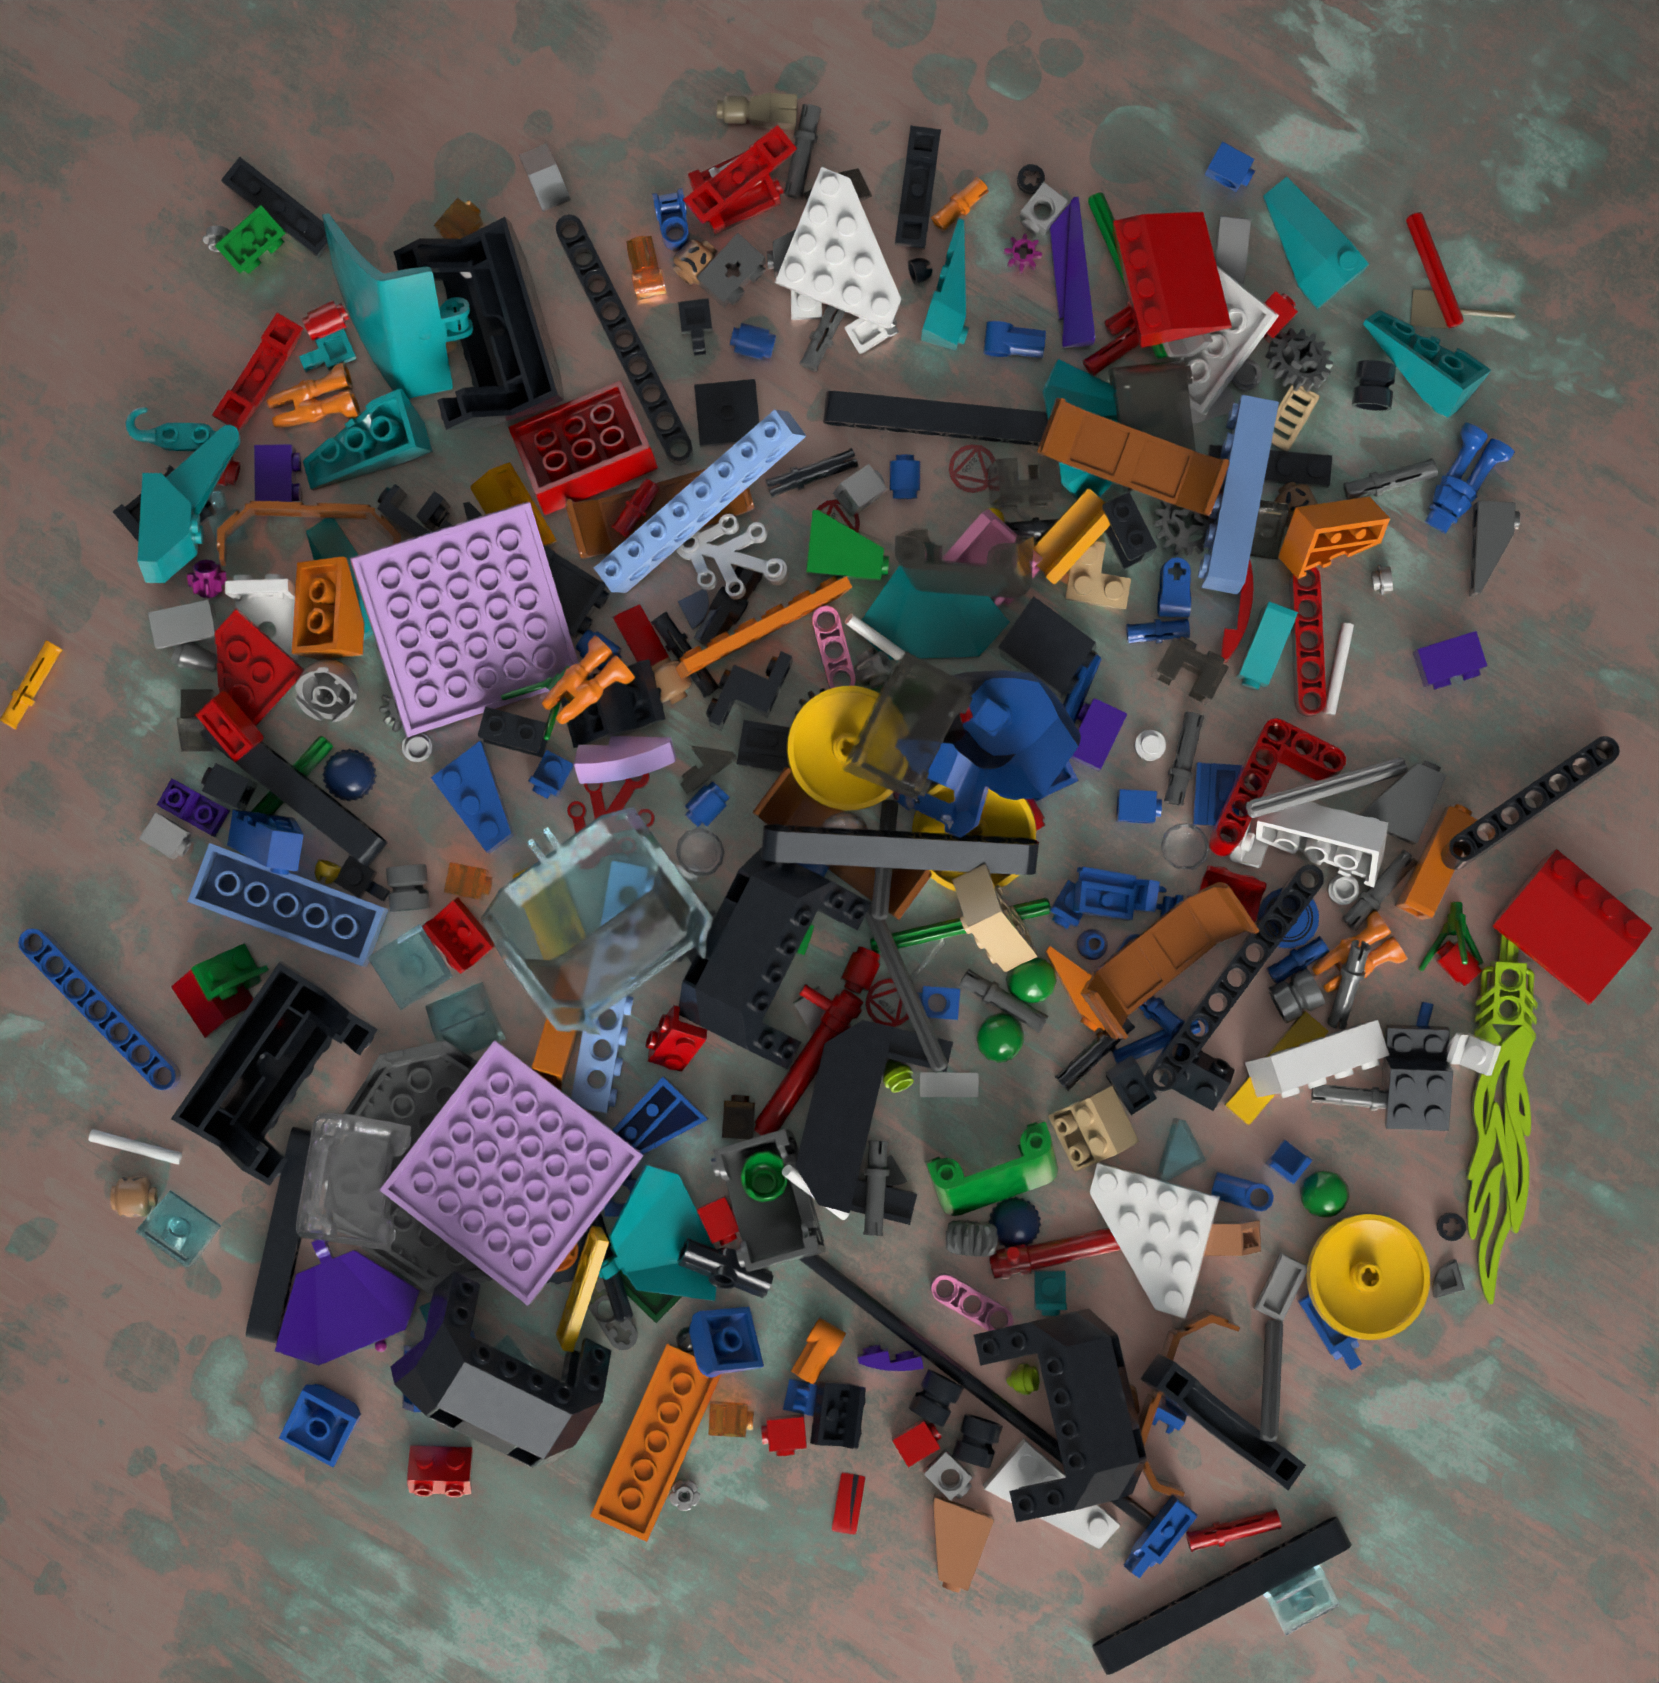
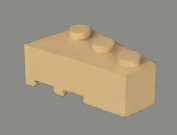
[952,864,1038,972]

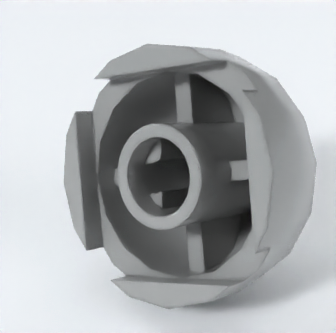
[295,659,359,722]

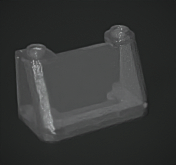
[296,1113,411,1251]

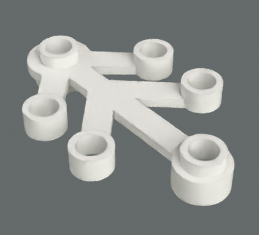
[676,514,790,600]

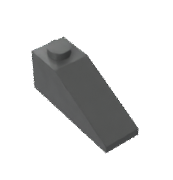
[1469,501,1520,597]

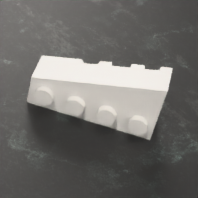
[1256,792,1388,888]
[1245,1020,1389,1098]
[983,1438,1120,1549]

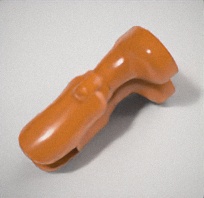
[267,362,361,428]
[542,635,635,725]
[1312,910,1407,993]

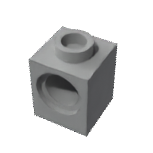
[1020,182,1068,236]
[833,464,887,517]
[139,812,192,860]
[923,1449,973,1501]

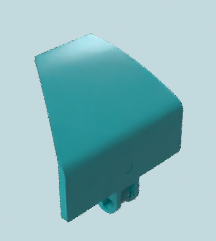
[322,213,473,399]

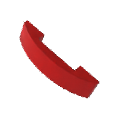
[683,125,797,224]
[212,312,304,431]
[1220,559,1254,663]

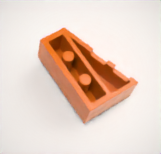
[1278,497,1390,579]

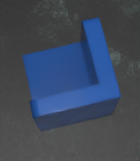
[1265,1140,1312,1184]

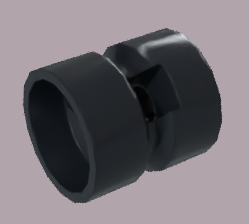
[1352,360,1396,411]
[908,1369,964,1427]
[952,1413,1003,1468]

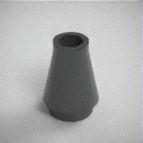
[171,642,217,672]

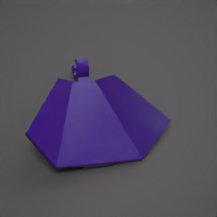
[275,1236,420,1366]

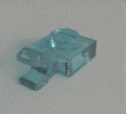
[208,490,248,545]

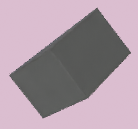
[519,143,571,212]

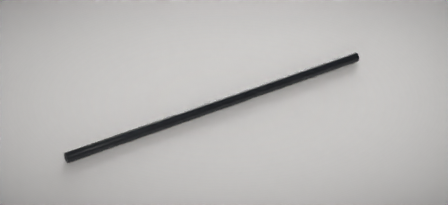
[799,1254,1155,1529]

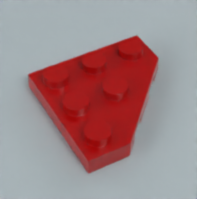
[215,608,305,726]

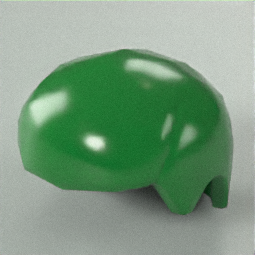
[1006,957,1057,1003]
[976,1012,1024,1063]
[740,1151,788,1202]
[1300,1171,1350,1218]

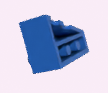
[612,1076,709,1154]

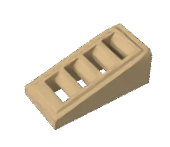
[1271,384,1320,451]

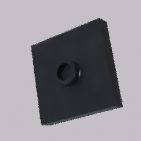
[694,379,759,447]

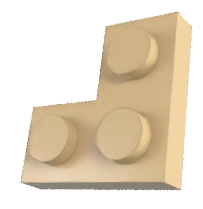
[1065,541,1131,610]

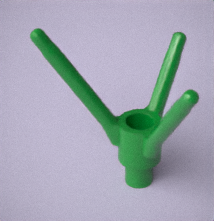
[501,665,570,740]
[1418,902,1484,971]

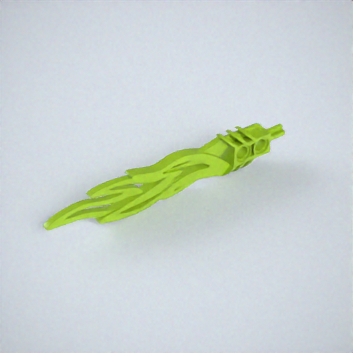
[1466,934,1538,1305]

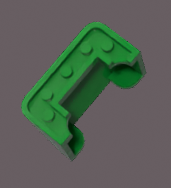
[924,1120,1058,1216]

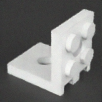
[225,574,300,661]

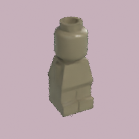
[717,92,798,130]

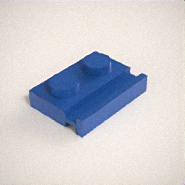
[1192,762,1242,826]
[1073,867,1137,921]

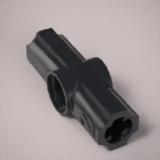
[694,566,764,648]
[677,1238,774,1299]

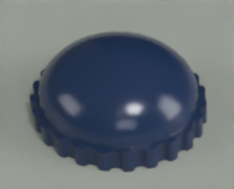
[322,749,377,802]
[988,1197,1041,1249]

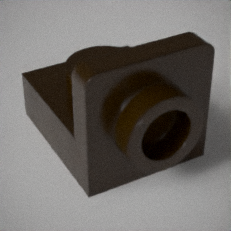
[722,1095,756,1139]

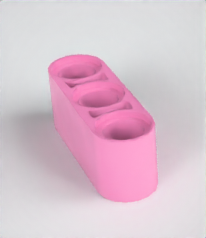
[812,606,856,689]
[930,1273,1013,1331]

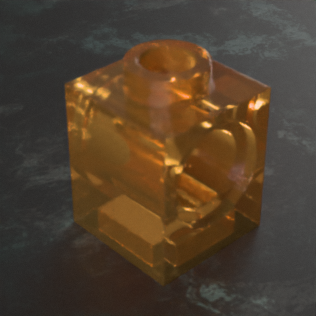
[434,197,484,239]
[444,862,493,901]
[708,1401,754,1438]

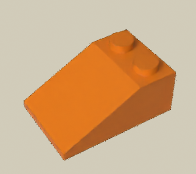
[292,557,365,660]

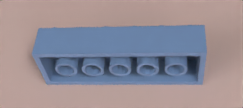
[1198,395,1279,595]
[187,843,389,967]

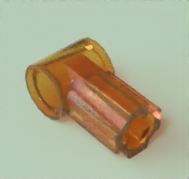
[626,236,667,301]

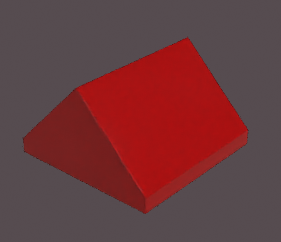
[171,952,254,1038]

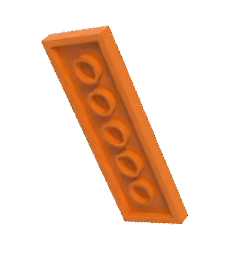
[676,576,852,679]
[590,1343,721,1542]

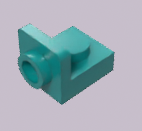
[1034,1270,1067,1316]

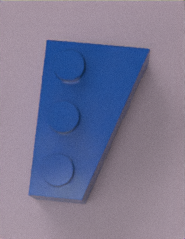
[431,740,514,854]
[227,809,304,875]

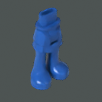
[1425,422,1515,534]

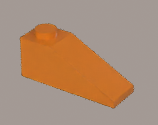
[1045,946,1105,1032]

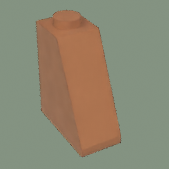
[1204,1220,1261,1256]
[932,1494,994,1593]

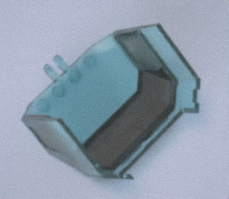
[480,807,713,1035]

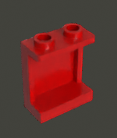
[688,144,784,236]

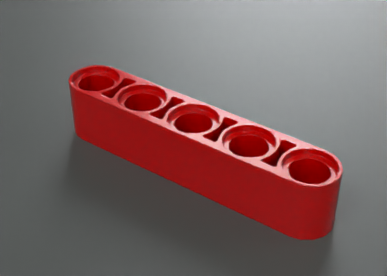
[1289,566,1326,717]

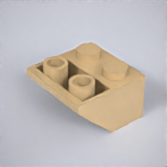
[1048,1086,1139,1172]

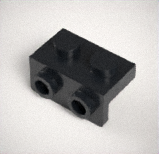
[1159,1045,1235,1111]
[810,1381,866,1449]

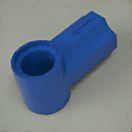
[983,321,1046,358]
[1211,1172,1274,1212]

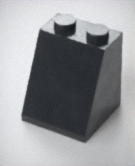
[998,596,1098,698]

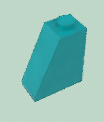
[1236,601,1298,690]

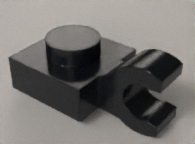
[678,298,713,356]
[333,855,391,902]

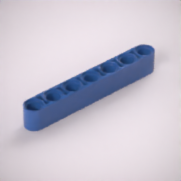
[18,928,181,1090]

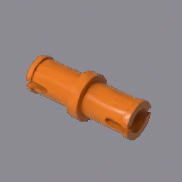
[931,177,989,232]

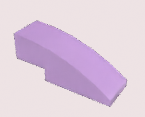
[574,736,676,784]

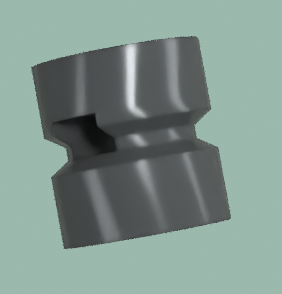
[386,864,430,912]
[1268,968,1325,1024]

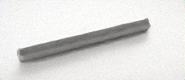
[1246,757,1408,818]

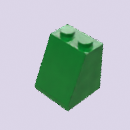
[806,510,890,582]

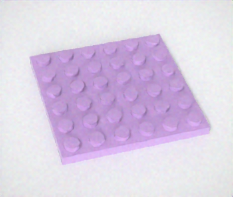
[350,502,579,737]
[380,1040,644,1306]

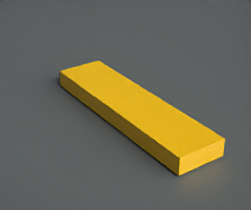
[1224,1011,1329,1125]
[556,1226,609,1352]

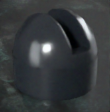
[908,258,933,284]
[676,1326,693,1352]

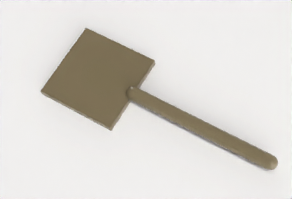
[1410,289,1516,329]

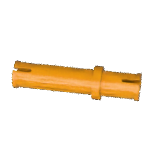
[0,640,63,730]

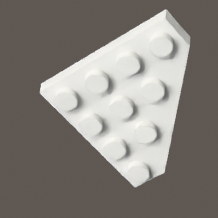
[775,167,901,329]
[1175,266,1279,415]
[1090,1162,1219,1319]

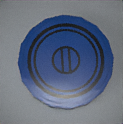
[1257,888,1319,949]

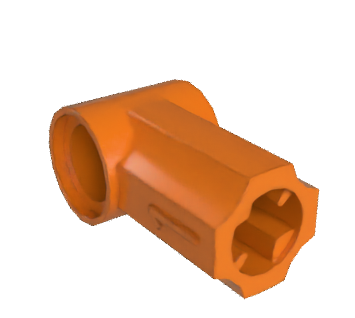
[791,1317,846,1385]

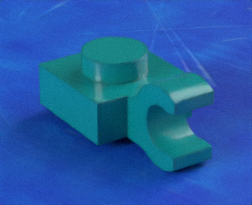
[299,328,357,373]

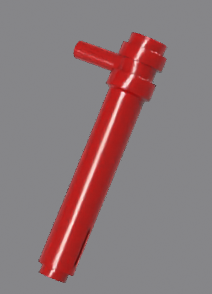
[754,984,864,1136]
[989,1227,1121,1280]

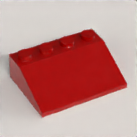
[1113,212,1232,348]
[508,380,658,515]
[1492,849,1653,1005]

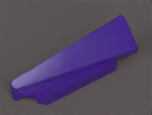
[1049,196,1095,348]

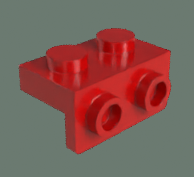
[1198,865,1267,923]
[422,897,497,974]
[645,1005,707,1072]
[407,1446,473,1498]

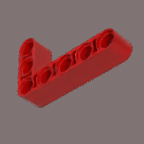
[1208,718,1346,856]

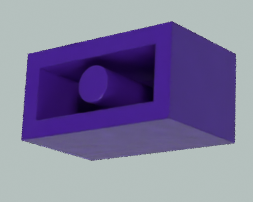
[254,444,301,502]
[1412,631,1488,690]
[1071,698,1127,772]

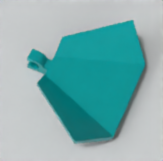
[1042,359,1164,500]
[861,542,1010,660]
[598,1165,717,1301]

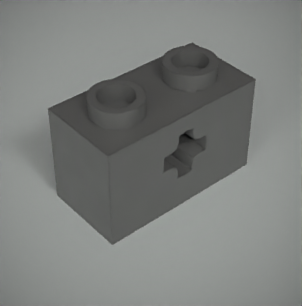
[696,233,766,308]

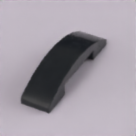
[895,125,941,249]

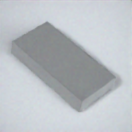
[1253,1252,1307,1323]

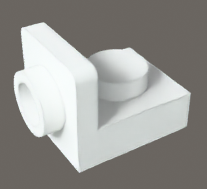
[791,290,822,320]
[844,317,899,354]
[1230,824,1268,868]
[1446,1033,1501,1076]

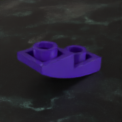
[156,778,230,837]
[857,1344,924,1371]

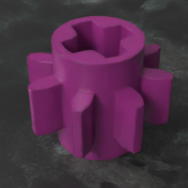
[1004,233,1042,274]
[187,559,227,598]

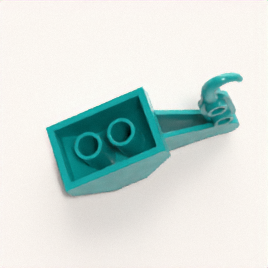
[125,407,241,583]

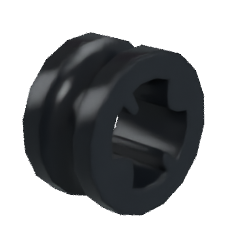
[1017,164,1045,195]
[1437,1212,1466,1241]

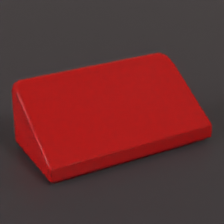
[612,604,669,667]
[195,691,264,763]

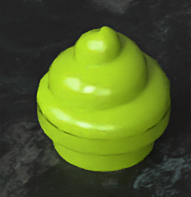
[883,1059,914,1093]
[1006,1364,1040,1395]

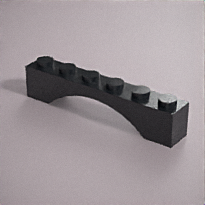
[1140,1353,1306,1491]

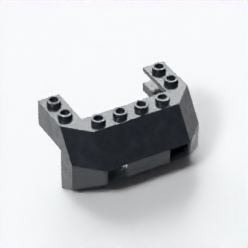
[393,217,564,430]
[679,847,871,1070]
[171,961,378,1186]
[795,1020,953,1225]
[390,1271,612,1468]
[973,1308,1147,1522]

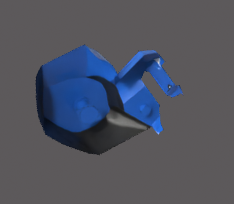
[895,670,1081,838]

